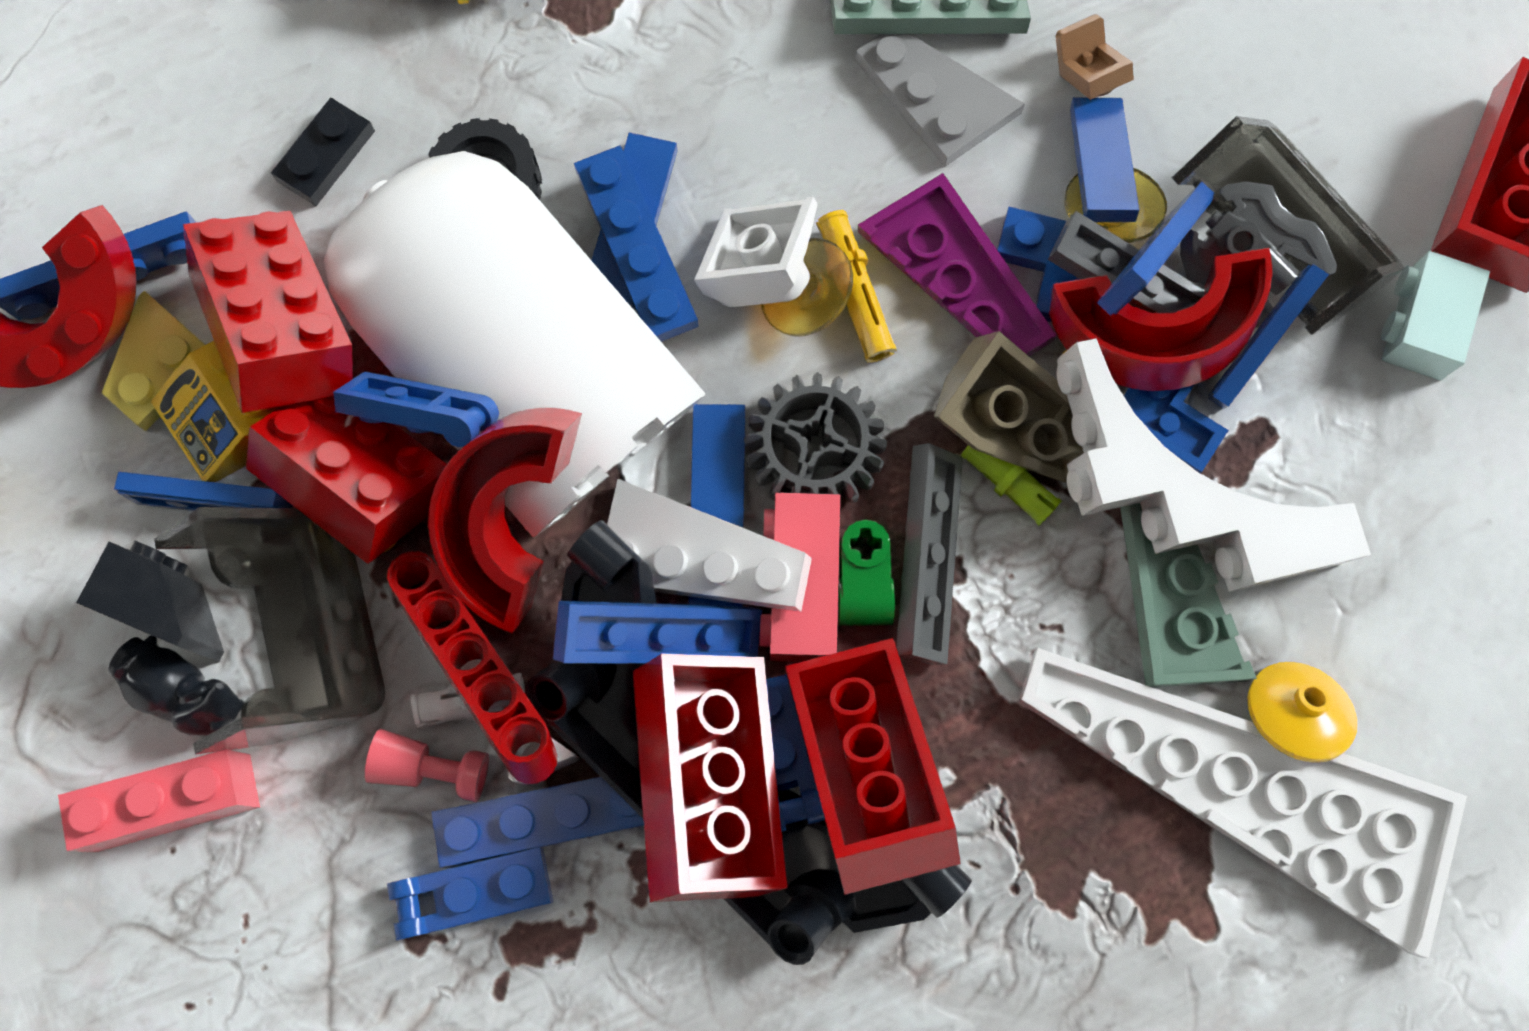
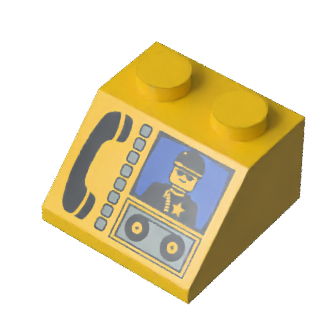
[151,341,280,482]

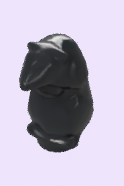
[108,635,244,737]

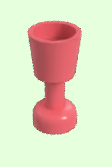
[365,728,489,802]

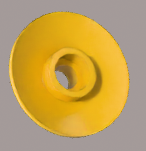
[1247,662,1357,763]

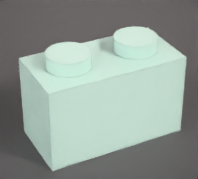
[1381,251,1490,381]

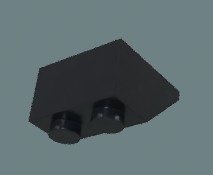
[76,540,224,662]

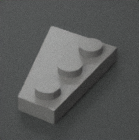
[855,34,1025,167]

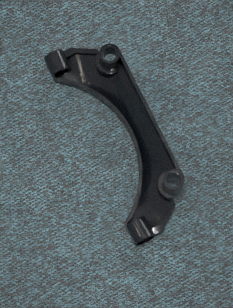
[525,520,972,965]

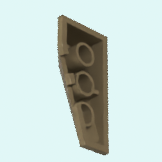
[934,331,1084,484]

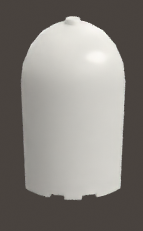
[323,151,706,538]

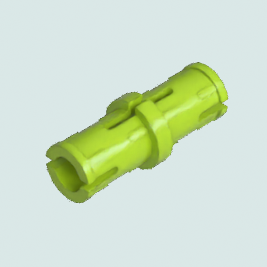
[961,445,1062,526]

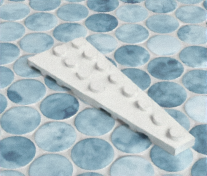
[1018,648,1467,958]

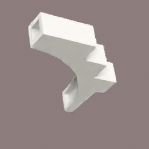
[1057,339,1371,592]

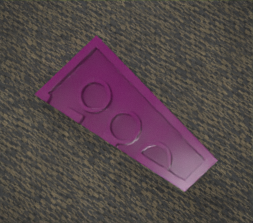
[858,173,1056,356]

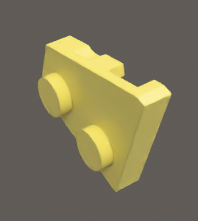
[102,291,205,431]

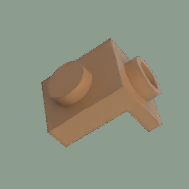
[1055,14,1134,100]

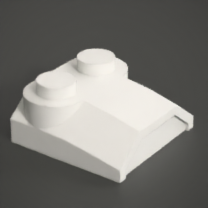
[694,196,817,307]

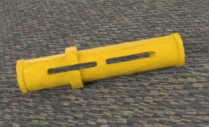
[816,210,897,363]

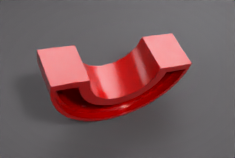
[0,205,136,388]
[1049,248,1273,391]
[428,408,582,633]

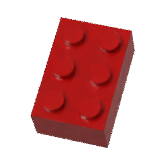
[246,396,447,564]

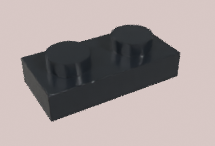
[271,97,375,206]

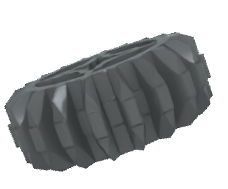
[744,372,887,504]

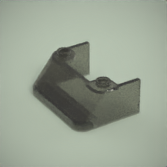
[1171,116,1404,335]
[154,507,385,754]

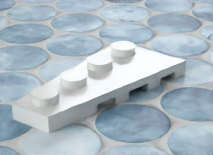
[607,479,812,612]

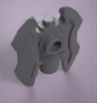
[1180,182,1337,328]

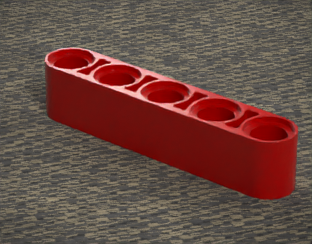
[387,551,558,784]

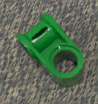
[837,520,895,626]

